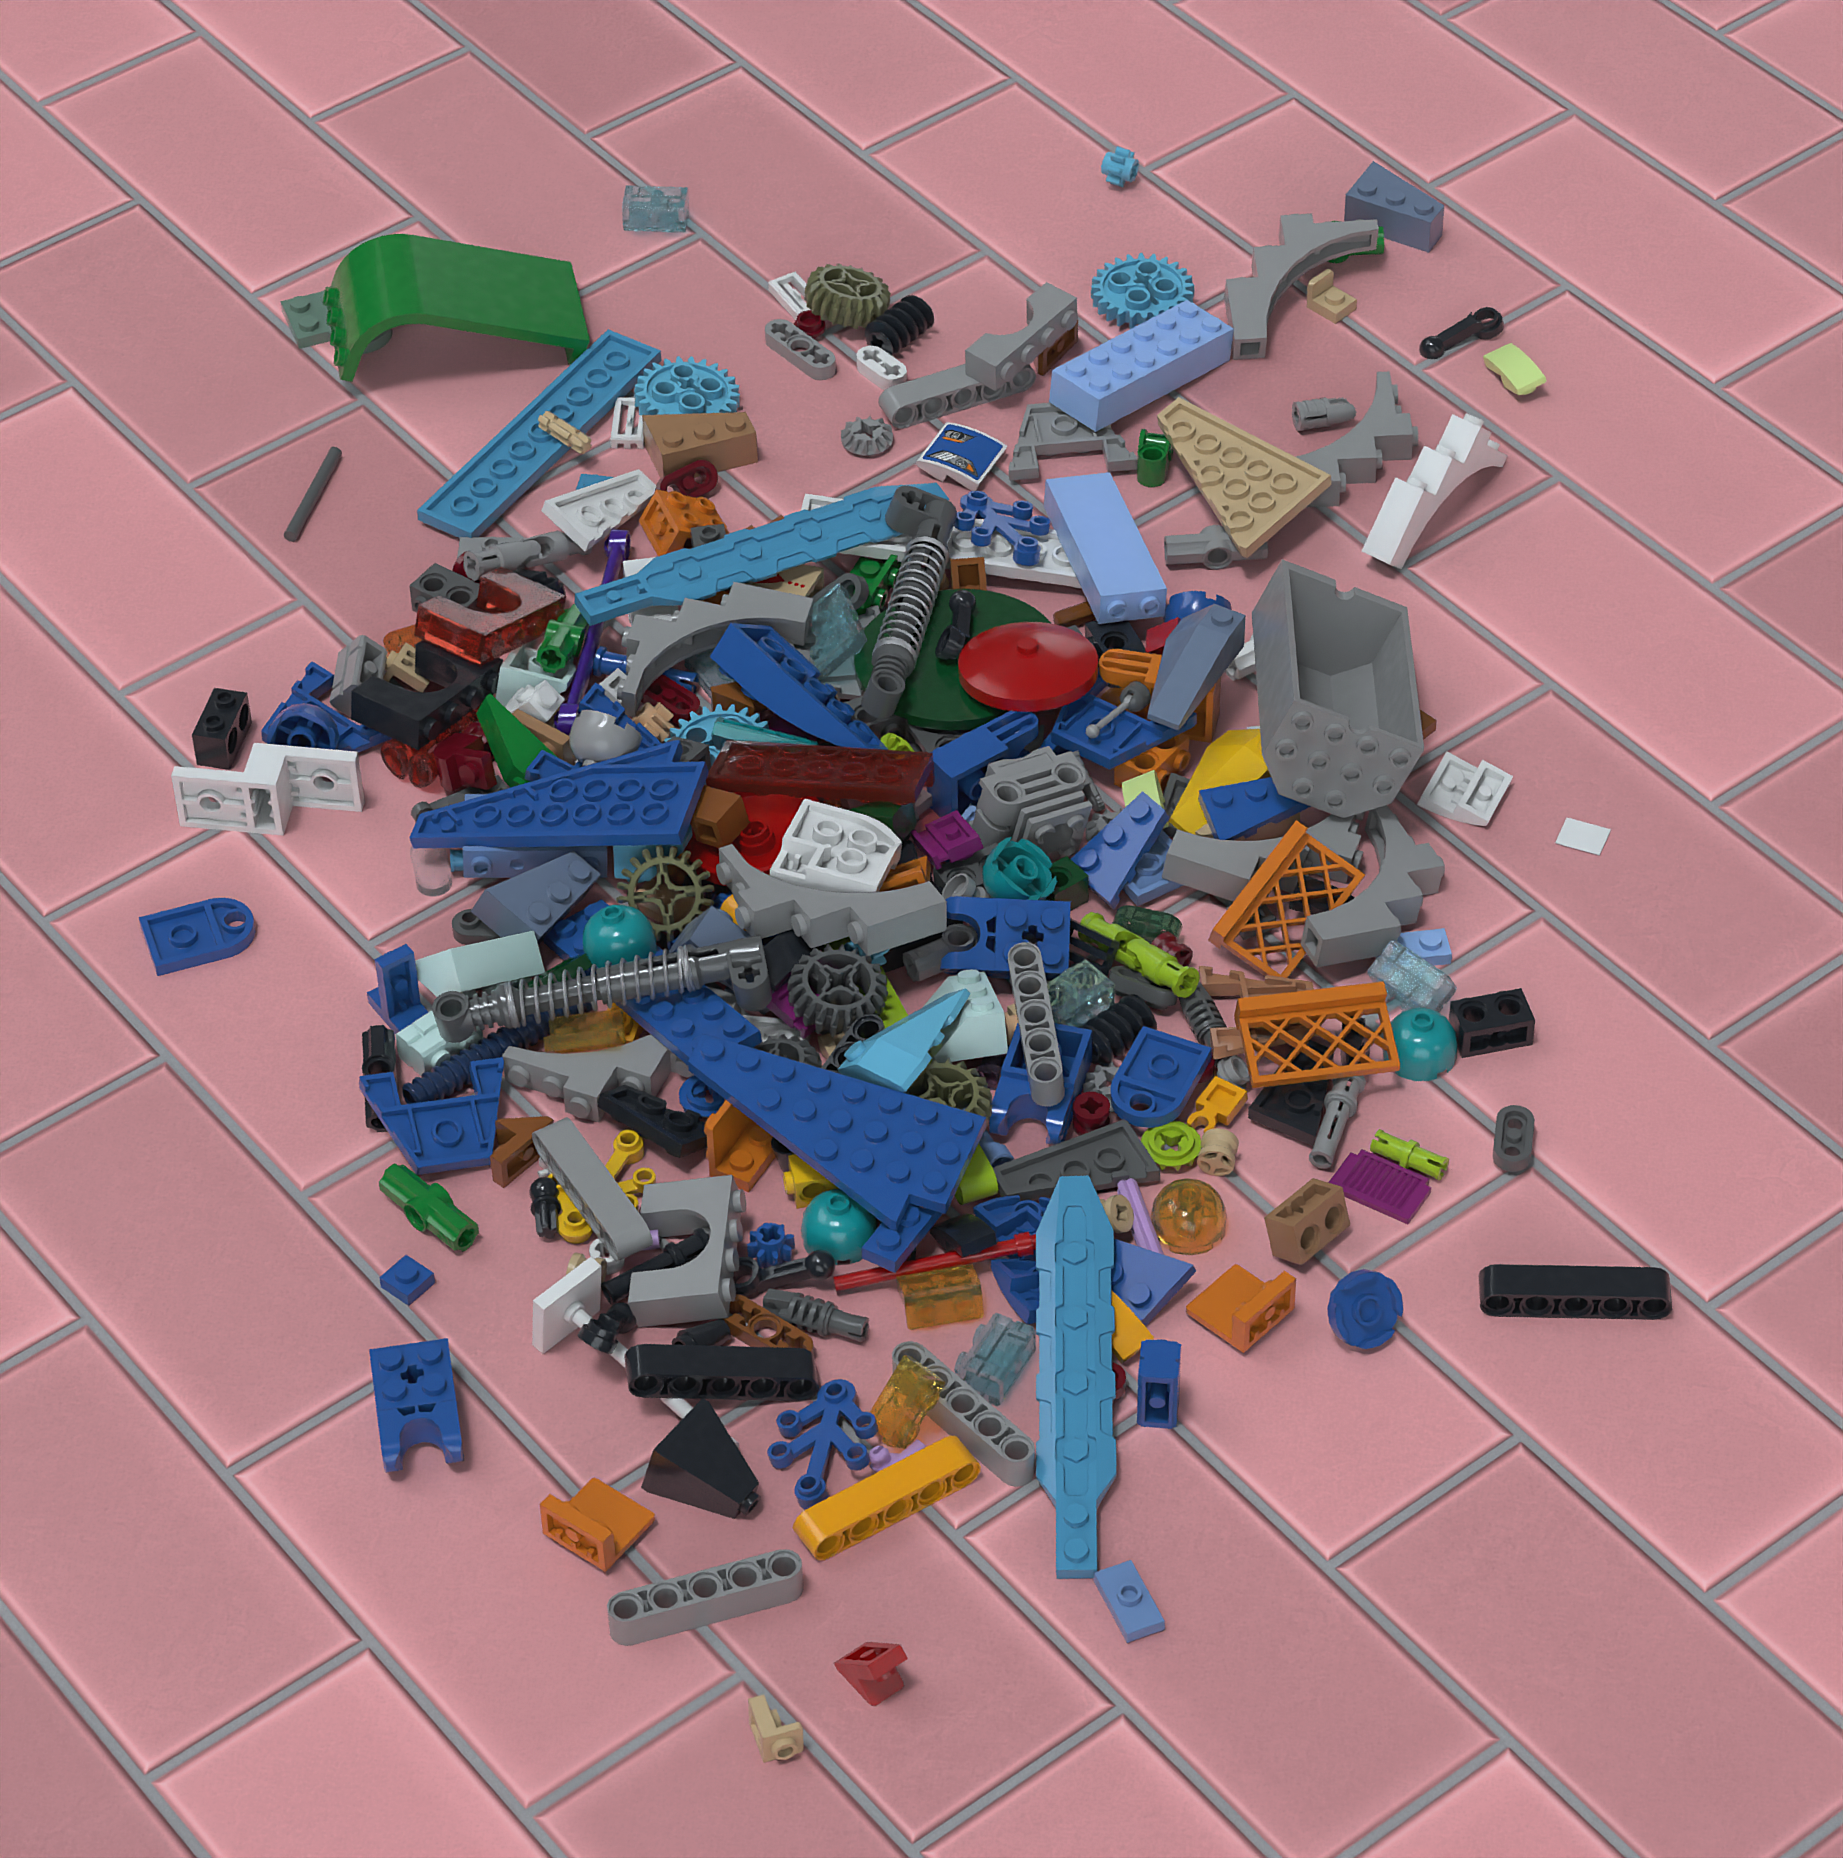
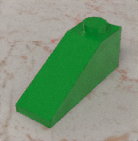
[476,693,557,788]

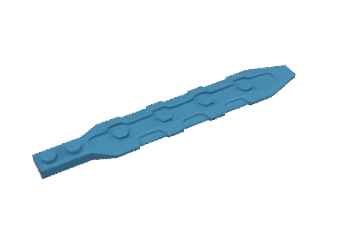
[574,483,949,626]
[1036,1175,1117,1579]

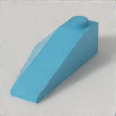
[837,988,970,1092]

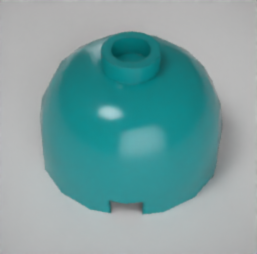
[982,837,1057,900]
[583,905,657,968]
[1383,1008,1457,1081]
[801,1189,877,1266]

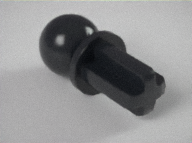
[529,1177,561,1239]

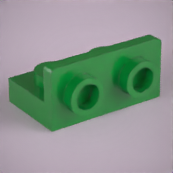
[850,554,899,616]

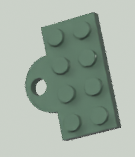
[281,290,392,354]

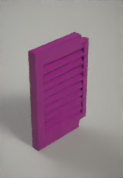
[1328,1149,1431,1225]

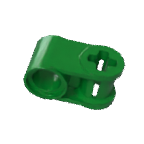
[1137,429,1174,487]

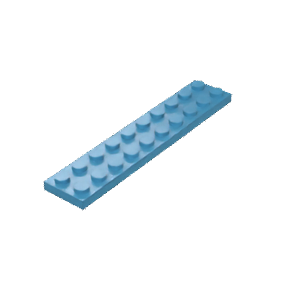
[417,329,662,538]

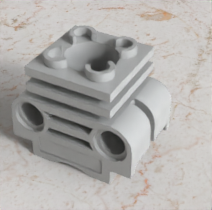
[968,746,1092,861]

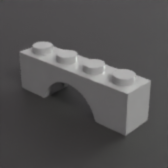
[965,282,1078,391]

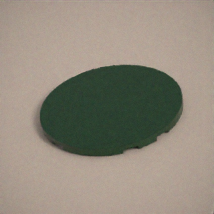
[854,589,1052,731]

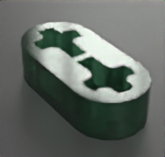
[1112,905,1183,944]

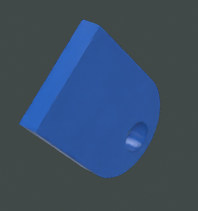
[139,898,255,976]
[1110,1026,1212,1128]

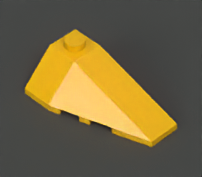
[1168,729,1271,834]

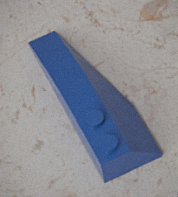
[710,623,888,755]

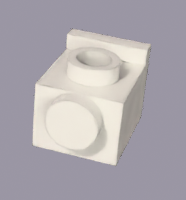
[505,680,565,723]

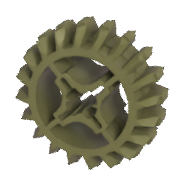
[804,263,891,329]
[616,845,714,943]
[903,1057,992,1131]

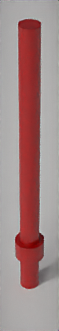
[833,1232,1036,1292]

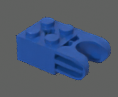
[926,711,1039,818]
[940,896,1071,981]
[989,1023,1092,1145]
[369,1338,464,1473]

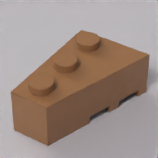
[642,412,758,478]

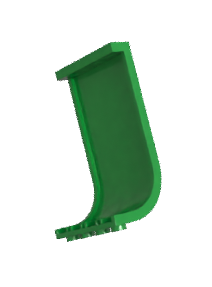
[323,234,590,382]

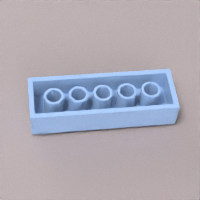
[1049,300,1234,432]

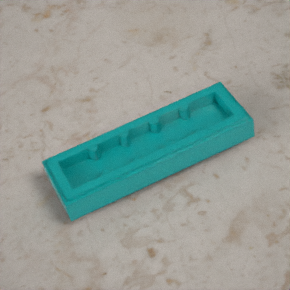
[712,717,819,760]

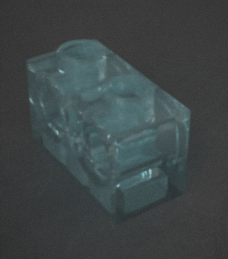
[1047,959,1115,1027]

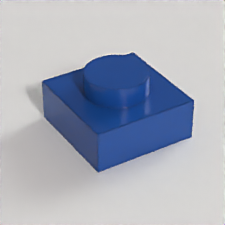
[379,1255,435,1306]

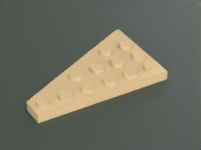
[1157,397,1332,558]

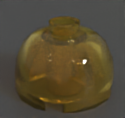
[1150,1178,1227,1256]

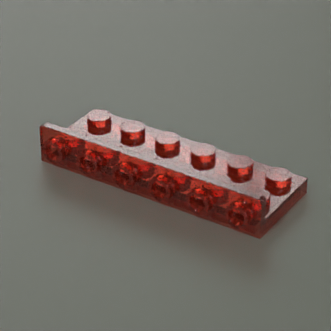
[706,740,935,805]

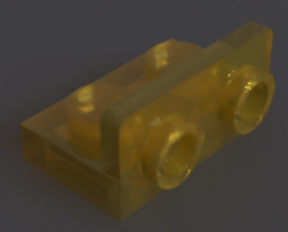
[543,1009,626,1054]
[896,1264,984,1330]
[867,1355,946,1449]

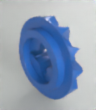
[679,1075,724,1119]

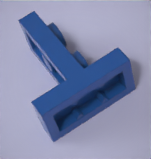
[367,944,428,1034]

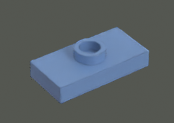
[1094,1560,1165,1643]

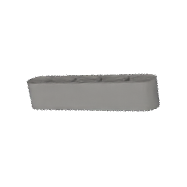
[878,364,1036,429]
[1008,942,1065,1106]
[532,1117,653,1261]
[892,1341,1035,1487]
[607,1549,803,1646]

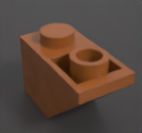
[691,785,750,848]

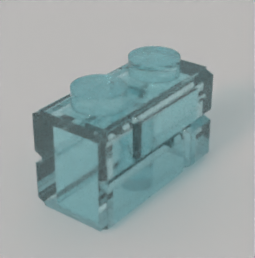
[622,185,689,233]
[1367,939,1457,1012]
[954,1313,1036,1407]

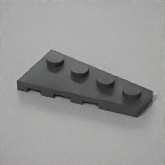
[993,1119,1160,1201]

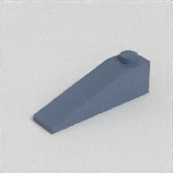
[1147,604,1246,731]

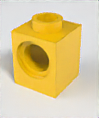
[783,1154,839,1209]

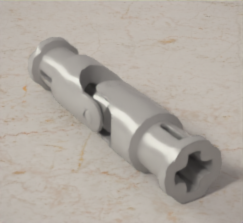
[464,530,592,581]

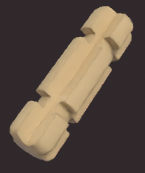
[538,411,592,454]

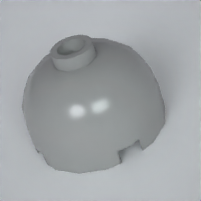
[569,710,643,767]

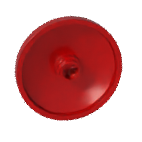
[958,622,1098,712]
[684,782,820,886]

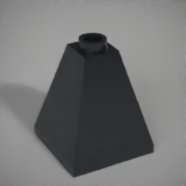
[641,1398,761,1519]

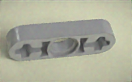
[765,319,836,380]

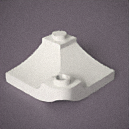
[769,799,902,893]

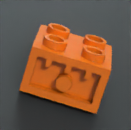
[638,489,730,556]
[704,1099,776,1193]
[1186,1264,1296,1353]
[539,1478,655,1572]

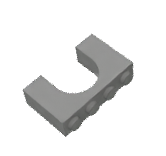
[628,1175,746,1327]

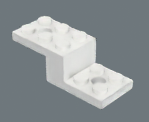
[171,743,365,836]

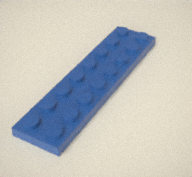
[543,899,763,1066]

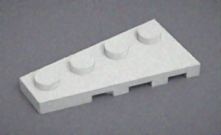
[541,469,656,552]

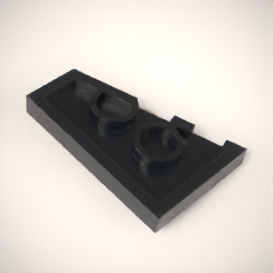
[1248,1040,1334,1146]
[597,1085,707,1158]

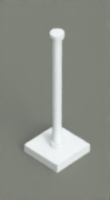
[532,1257,739,1448]

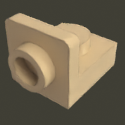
[1307,269,1357,324]
[383,643,431,692]
[748,1695,803,1763]

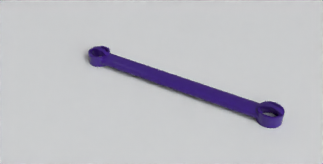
[554,529,631,736]

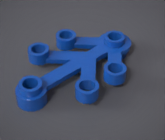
[954,491,1050,566]
[767,1379,878,1510]

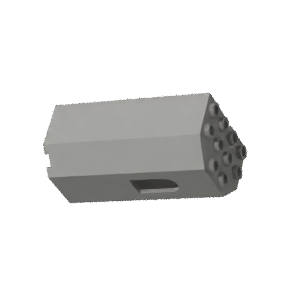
[1252,559,1424,818]

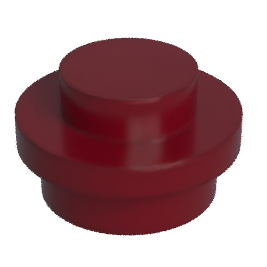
[794,310,826,339]

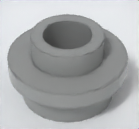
[1217,1055,1250,1089]

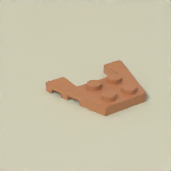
[1199,966,1319,1059]

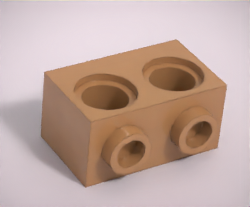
[1264,1178,1350,1265]

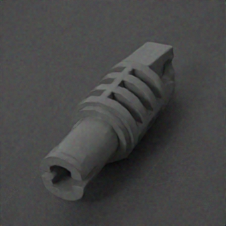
[1178,982,1237,1067]
[763,1289,869,1342]

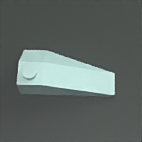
[495,614,576,706]

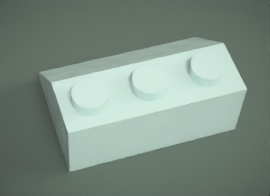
[415,931,545,999]
[923,969,1008,1063]

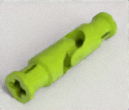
[1078,912,1200,998]

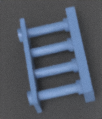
[463,794,607,878]

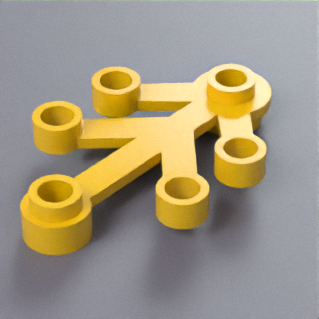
[548,1130,656,1244]

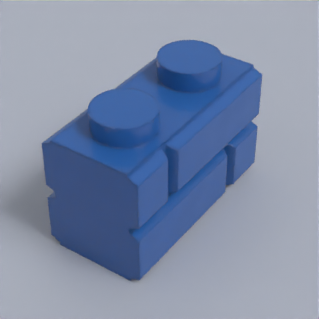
[1137,1339,1181,1429]

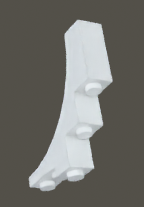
[1361,413,1508,569]

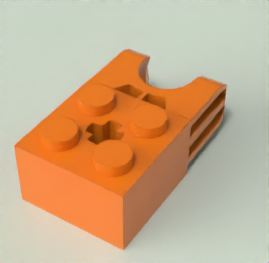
[1099,649,1221,743]

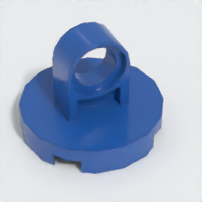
[1327,1269,1403,1349]

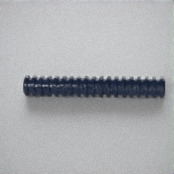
[402,1002,593,1104]

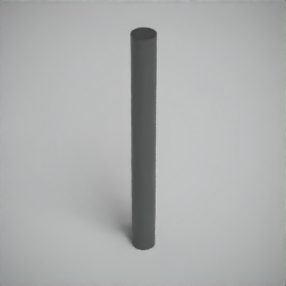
[284,447,342,542]

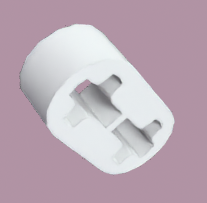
[856,346,907,390]

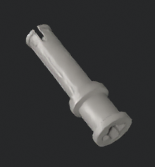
[1309,1075,1366,1168]

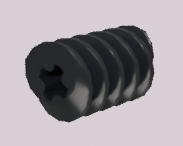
[865,295,934,356]
[1078,994,1157,1064]

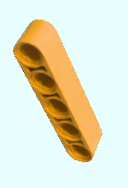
[793,1435,981,1560]

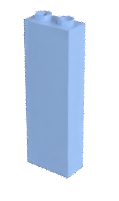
[1044,472,1167,624]

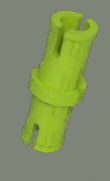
[1370,1129,1449,1181]

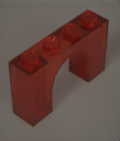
[414,567,566,666]

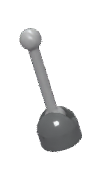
[1086,681,1151,738]

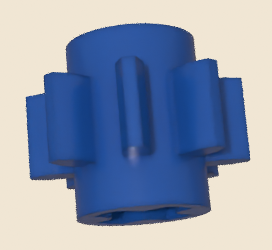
[747,1223,795,1268]

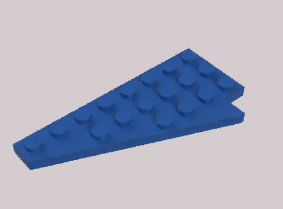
[409,740,709,849]
[688,1033,986,1231]

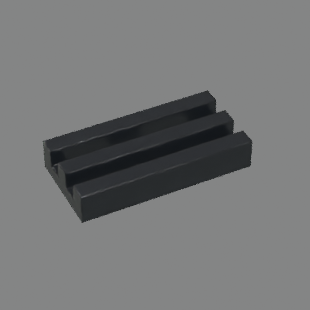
[1069,918,1121,977]

